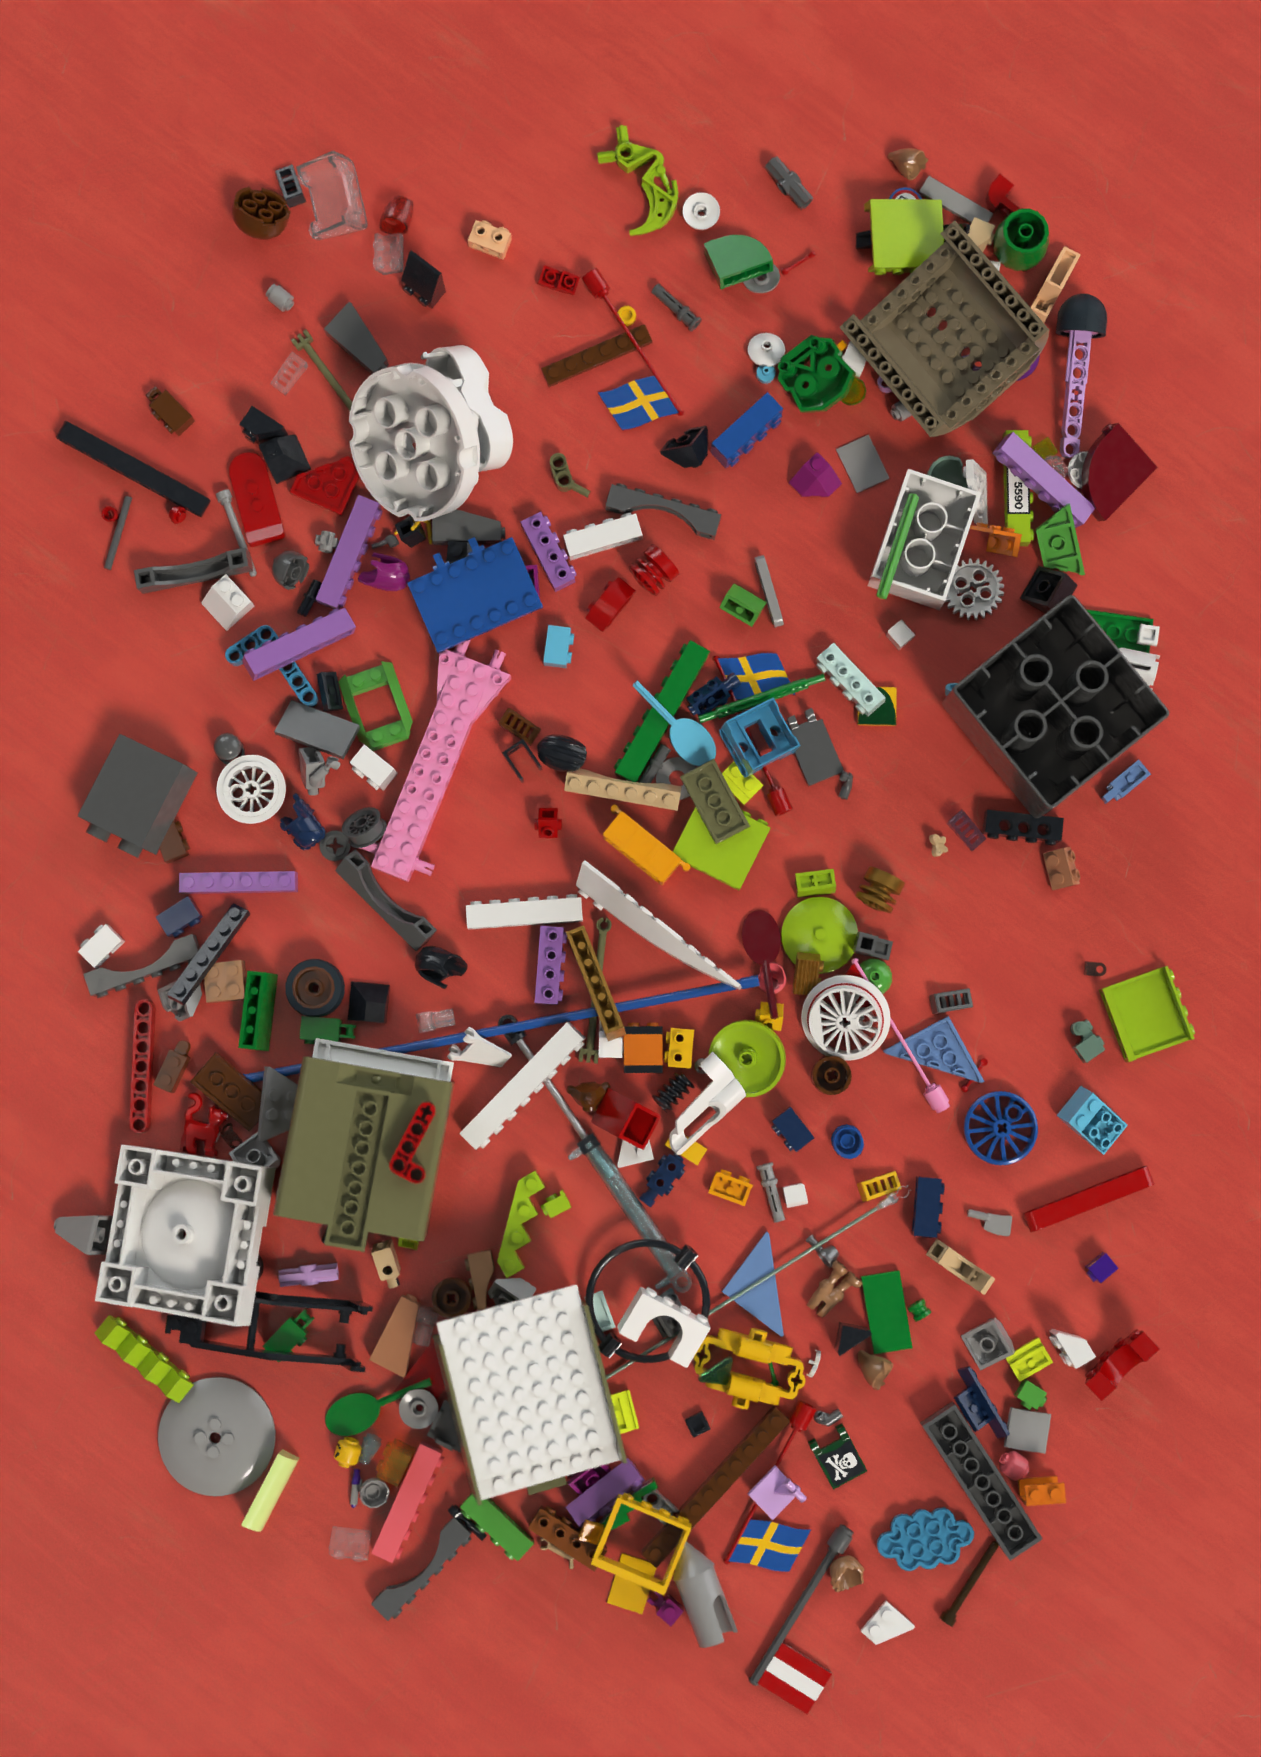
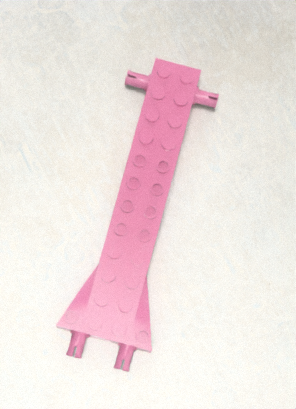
[359,640,512,882]

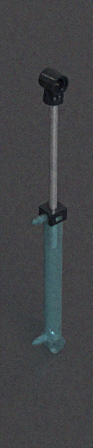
[498,1015,692,1293]

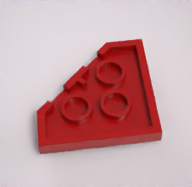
[290,456,360,516]

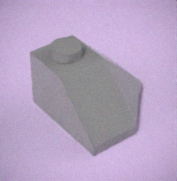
[158,981,202,1022]
[488,1278,536,1306]

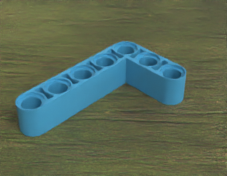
[225,625,318,707]

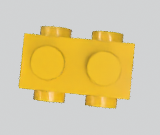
[664,1028,694,1069]

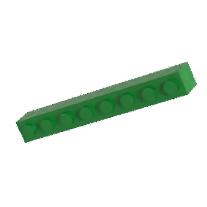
[614,640,710,782]

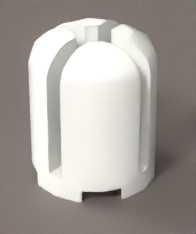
[1119,648,1160,690]

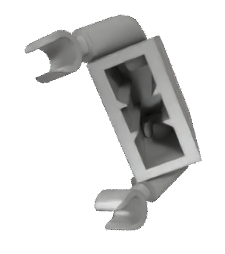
[299,747,340,795]

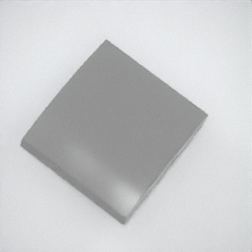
[1004,1407,1051,1453]

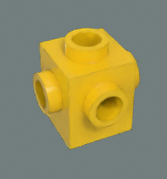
[755,1002,784,1031]

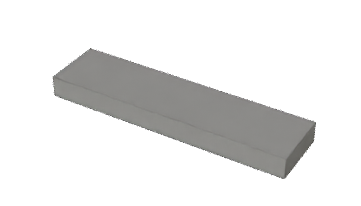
[919,176,993,224]

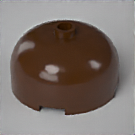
[232,187,291,240]

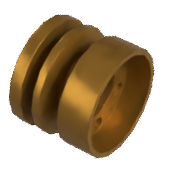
[855,866,905,913]

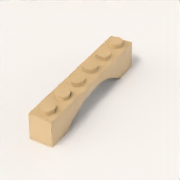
[564,768,682,811]

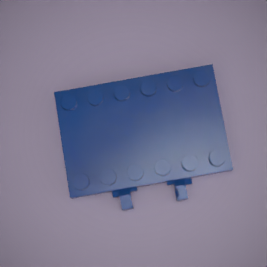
[407,537,543,653]

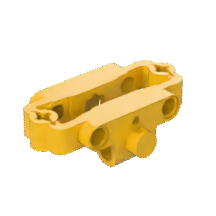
[693,1328,805,1409]

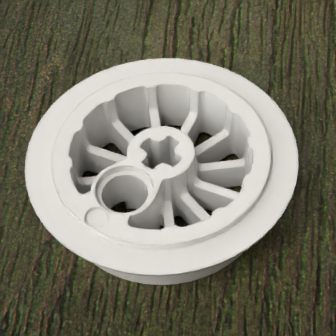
[216,755,286,824]

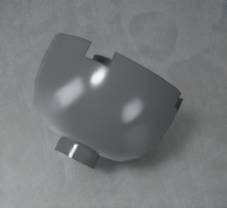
[272,550,309,590]

